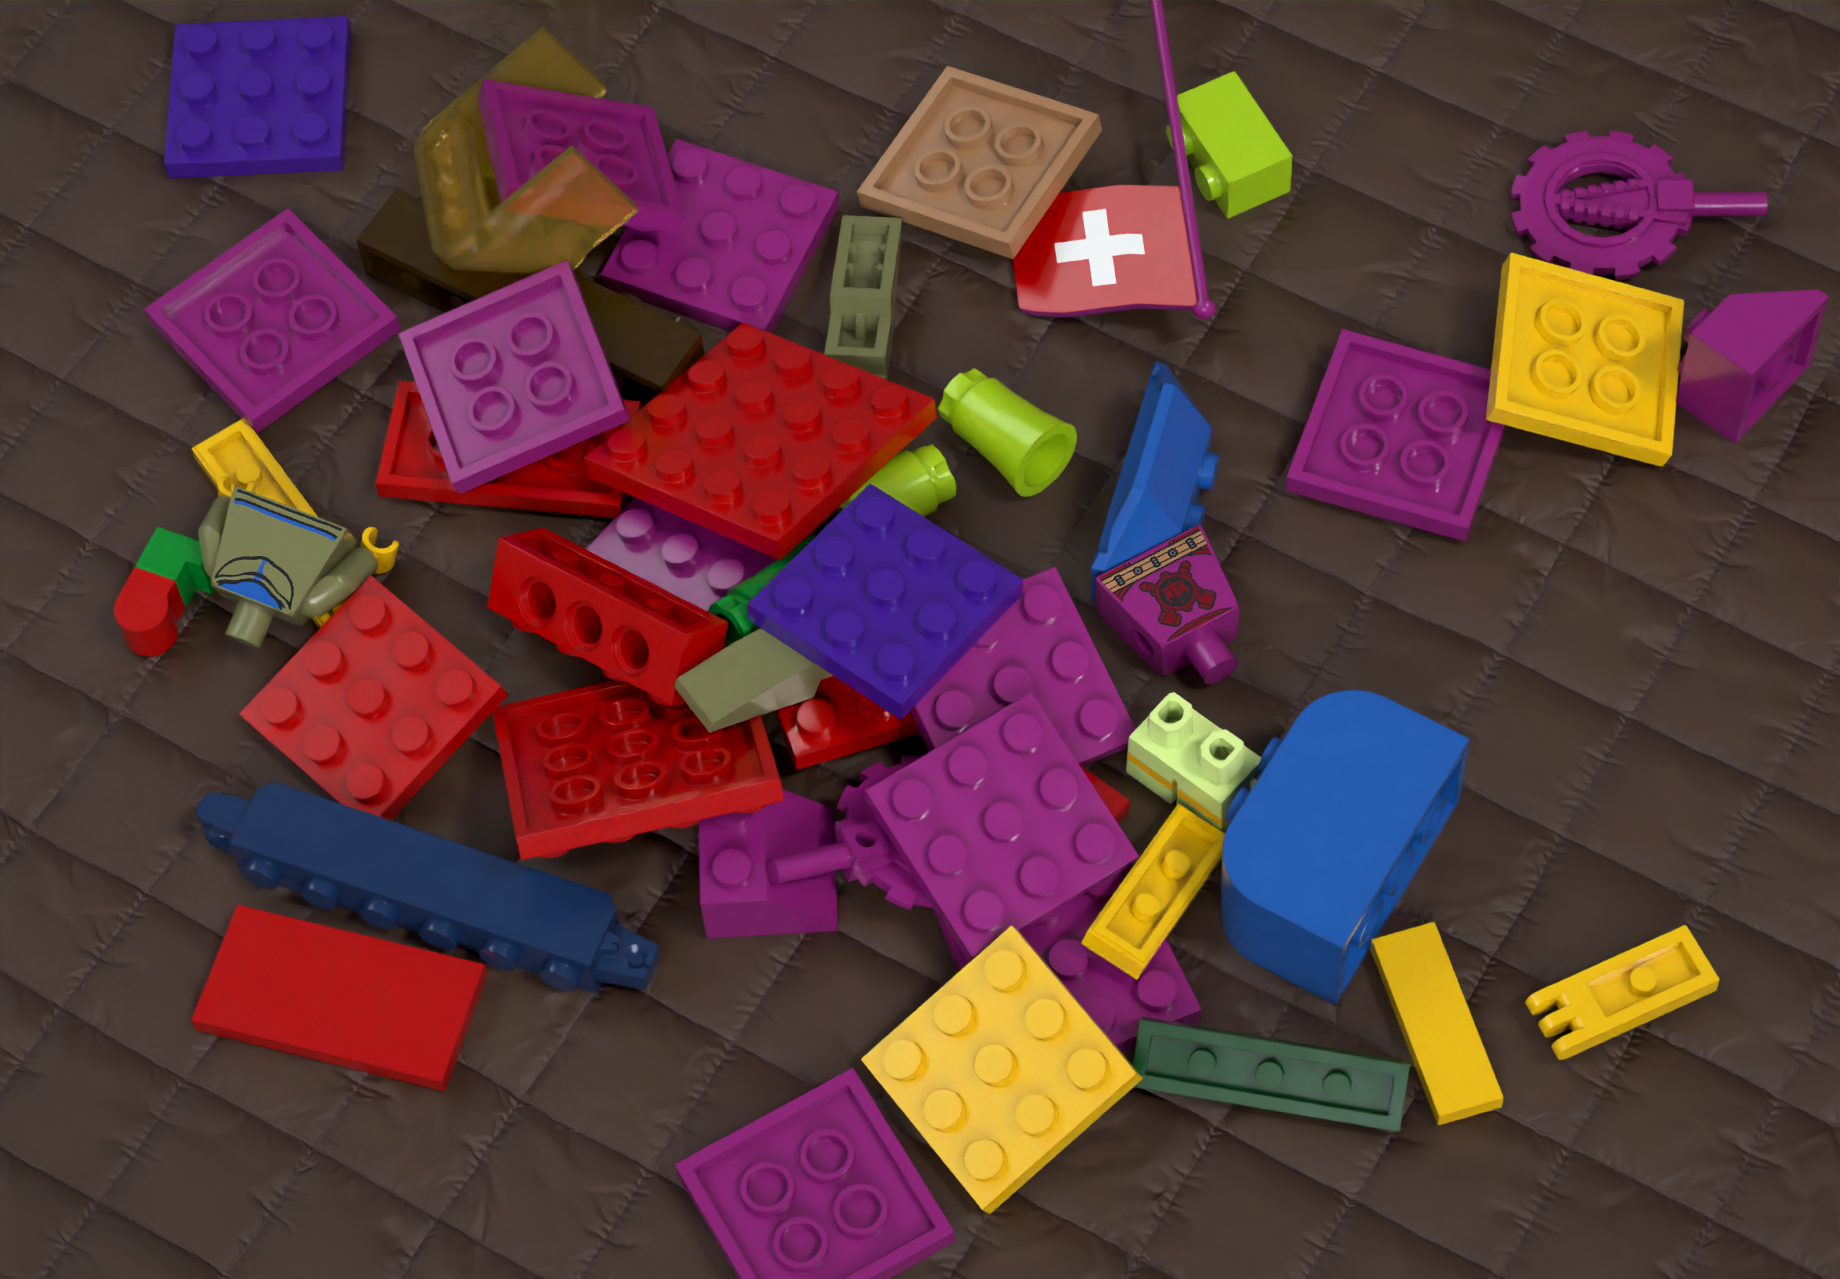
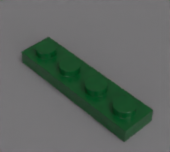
[1133,1016,1411,1132]

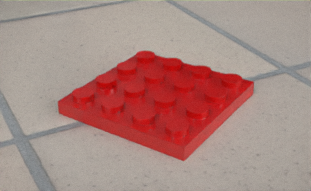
[584,323,937,561]
[492,680,784,860]

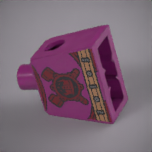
[1095,524,1239,684]

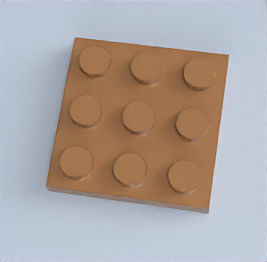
[857,66,1102,259]

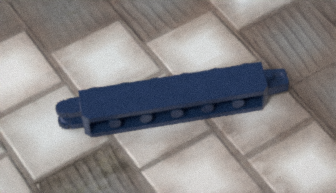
[195,782,661,994]

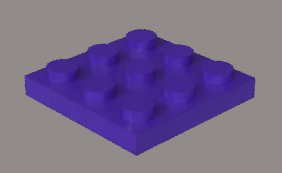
[164,16,352,178]
[747,483,1023,720]

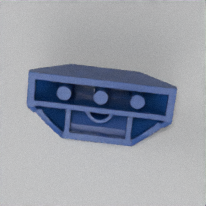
[1091,361,1220,601]

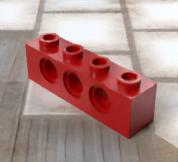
[487,527,728,707]

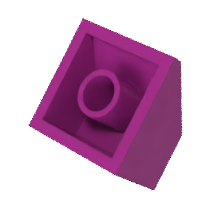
[1676,289,1829,444]
[698,789,838,939]

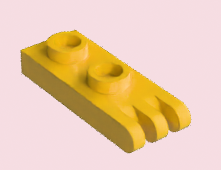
[1525,925,1720,1060]

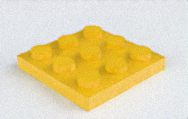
[1486,253,1684,467]
[861,925,1143,1214]

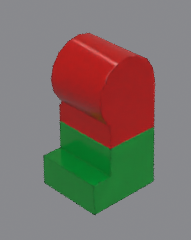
[114,527,215,657]

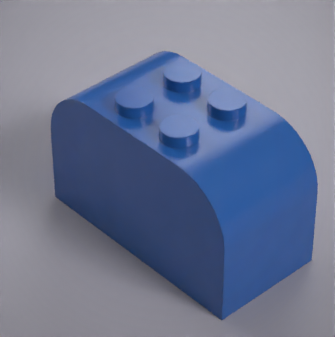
[1220,690,1470,1006]

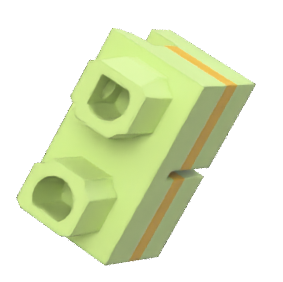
[1126,692,1261,833]

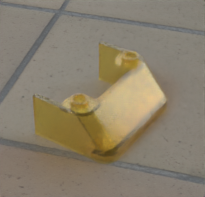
[414,27,639,275]

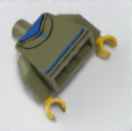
[198,476,399,649]

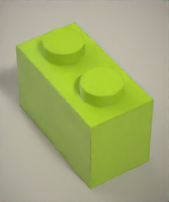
[1166,71,1293,219]

